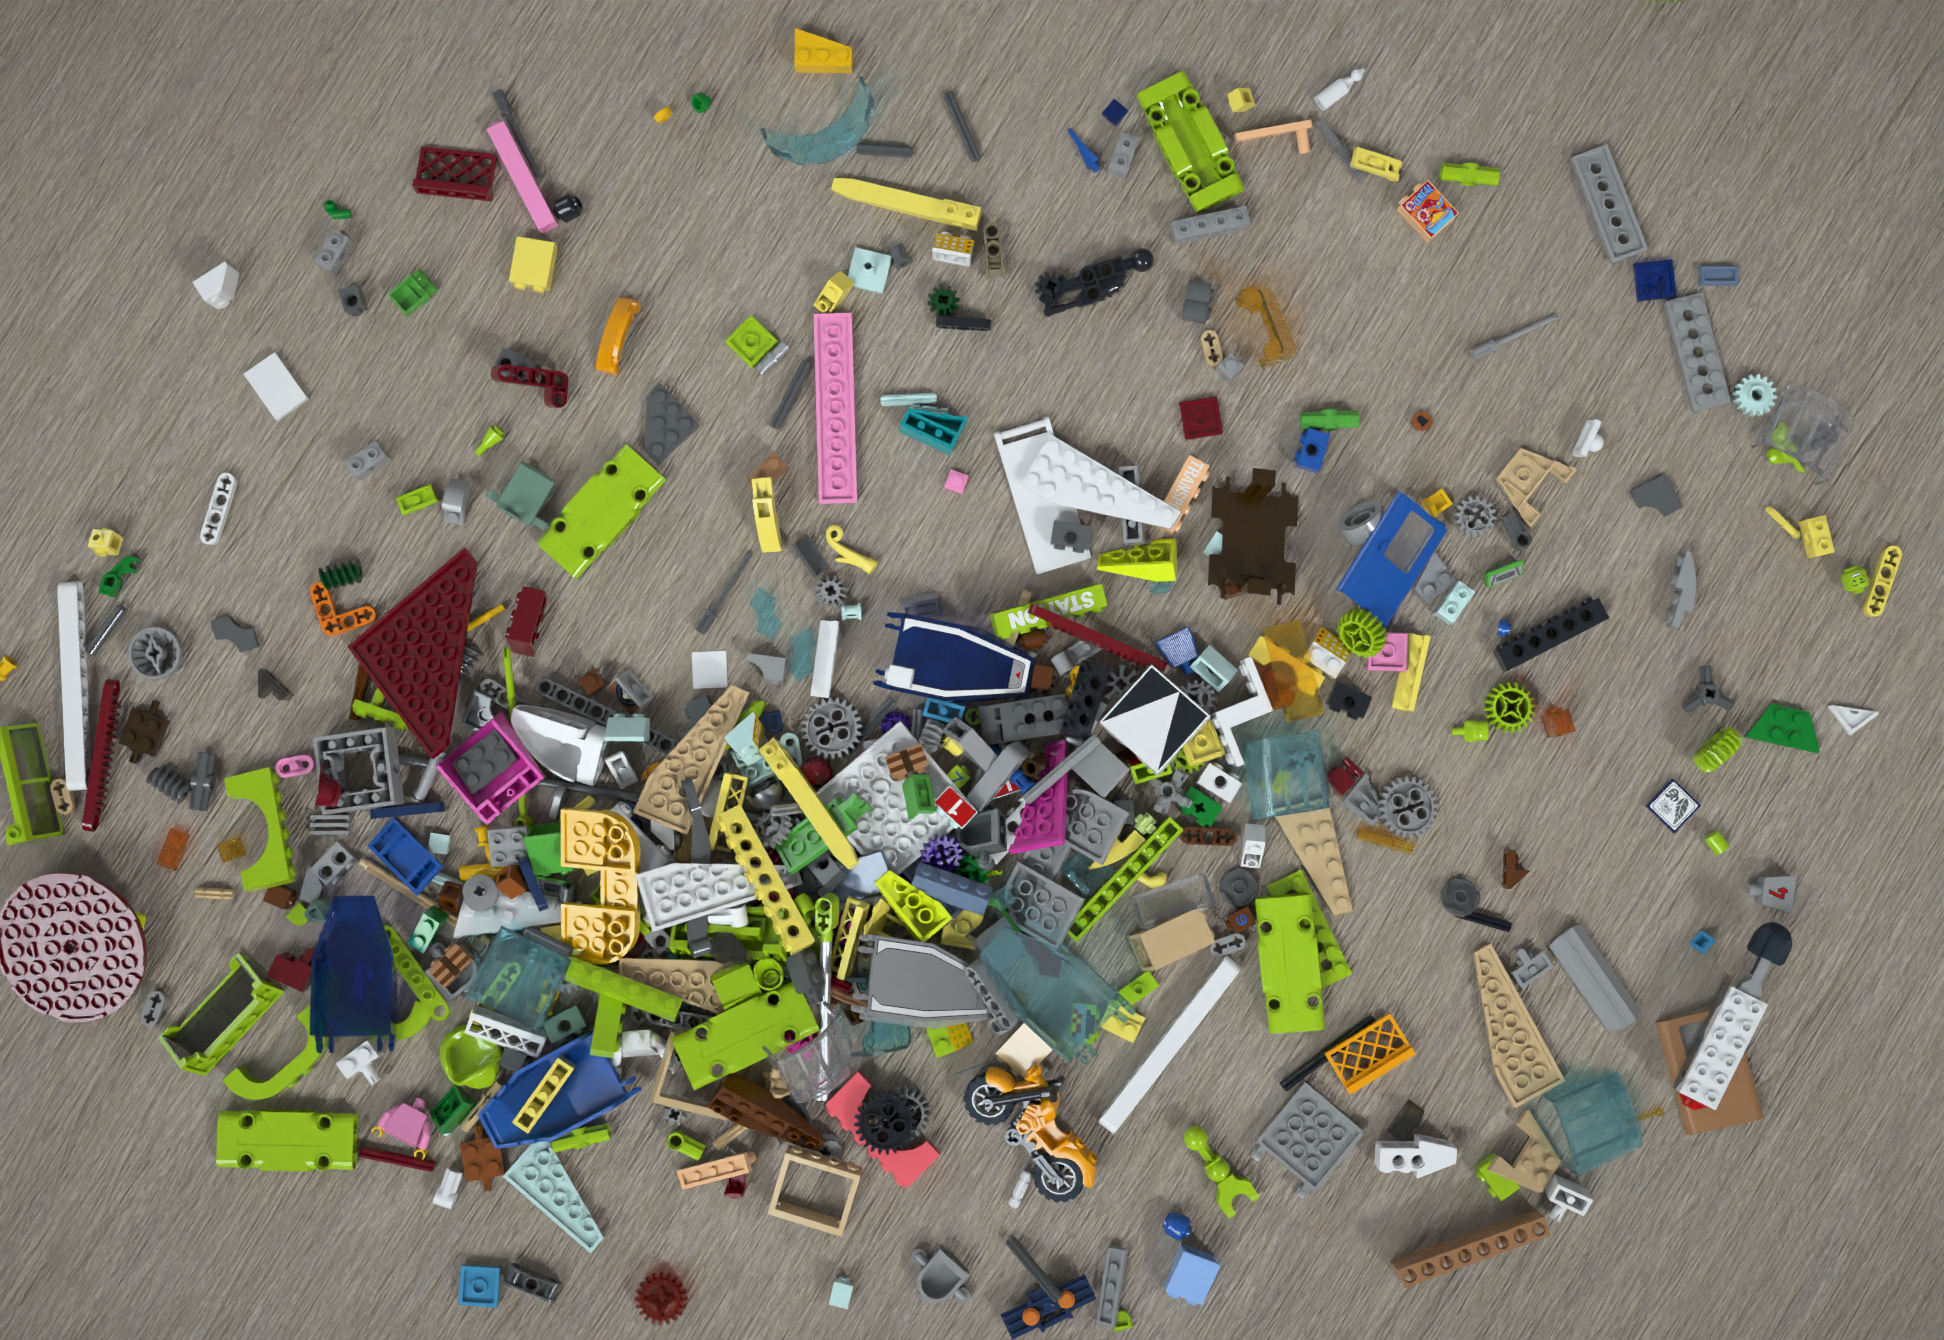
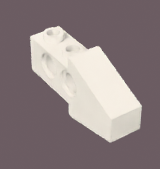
[1374,1134,1457,1178]

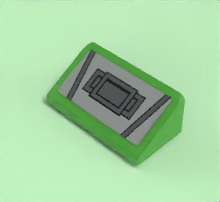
[1482,560,1524,588]
[536,875,576,897]

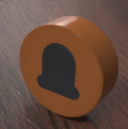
[1412,411,1432,431]

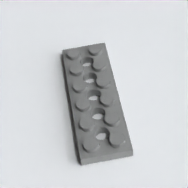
[1570,144,1649,264]
[1663,293,1731,413]

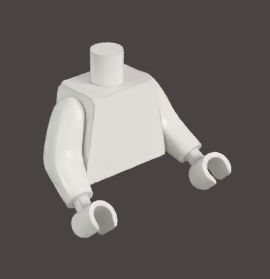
[611,1030,676,1079]

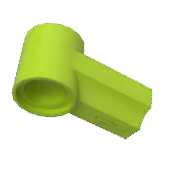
[793,893,815,928]
[667,1130,706,1161]

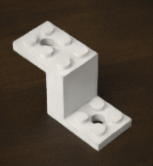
[1210,657,1273,767]

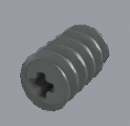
[460,641,483,681]
[146,765,191,804]

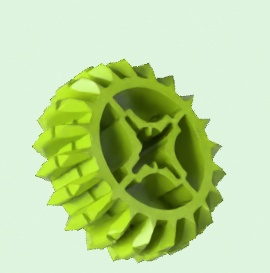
[1336,608,1388,658]
[1483,682,1536,733]
[1693,727,1743,773]

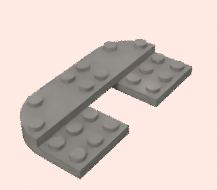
[1005,790,1130,950]

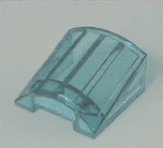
[1243,730,1333,820]
[465,926,572,1032]
[1544,1072,1642,1176]

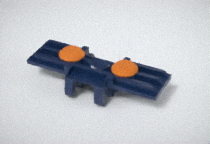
[1000,1274,1096,1340]

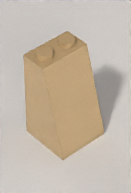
[1128,907,1215,971]

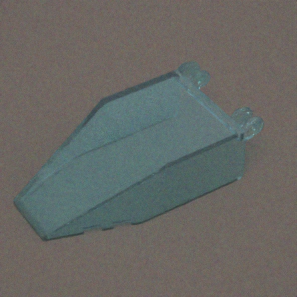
[980,926,1136,1065]

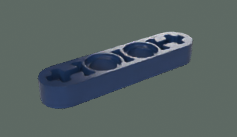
[370,802,445,819]

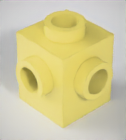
[87,528,123,557]

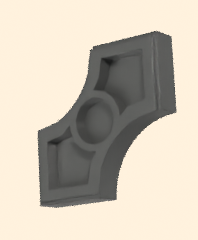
[211,616,260,652]

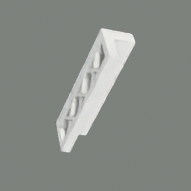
[810,620,840,698]
[464,1005,547,1058]

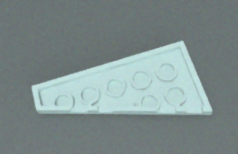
[503,1141,604,1253]

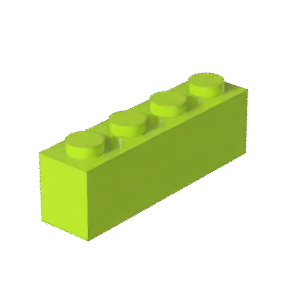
[590,994,626,1058]

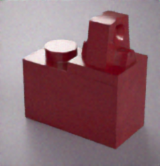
[267,947,319,992]

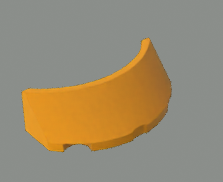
[595,298,641,376]

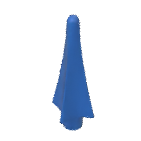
[1068,128,1101,173]

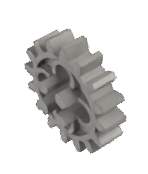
[1453,496,1497,538]

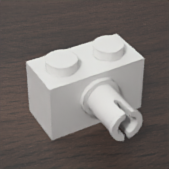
[336,1038,384,1086]
[1545,1174,1593,1222]

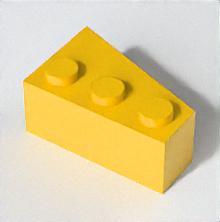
[794,28,853,73]

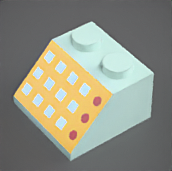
[724,712,765,766]

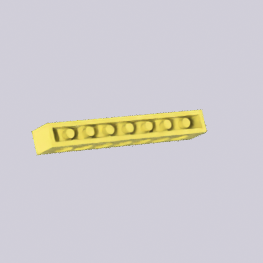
[716,804,815,956]

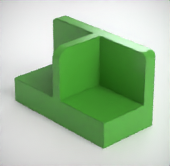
[902,774,936,819]

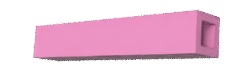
[486,121,559,234]

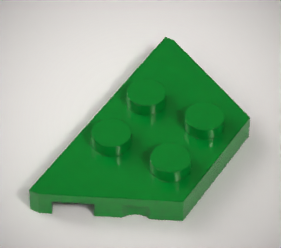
[1744,704,1820,754]

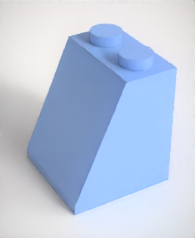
[1164,1243,1220,1306]

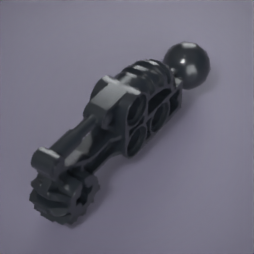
[1035,248,1154,318]

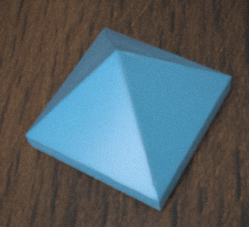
[1689,930,1717,955]

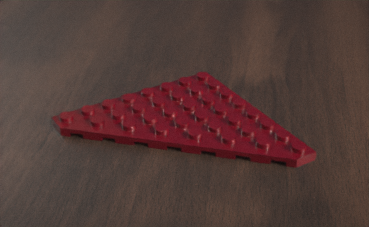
[347,547,478,759]

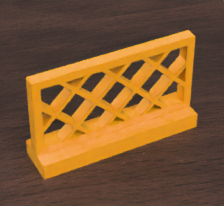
[1324,1012,1416,1095]

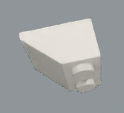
[193,262,240,309]

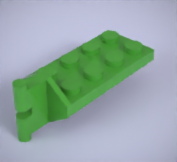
[775,793,872,875]

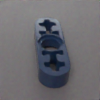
[518,857,549,912]

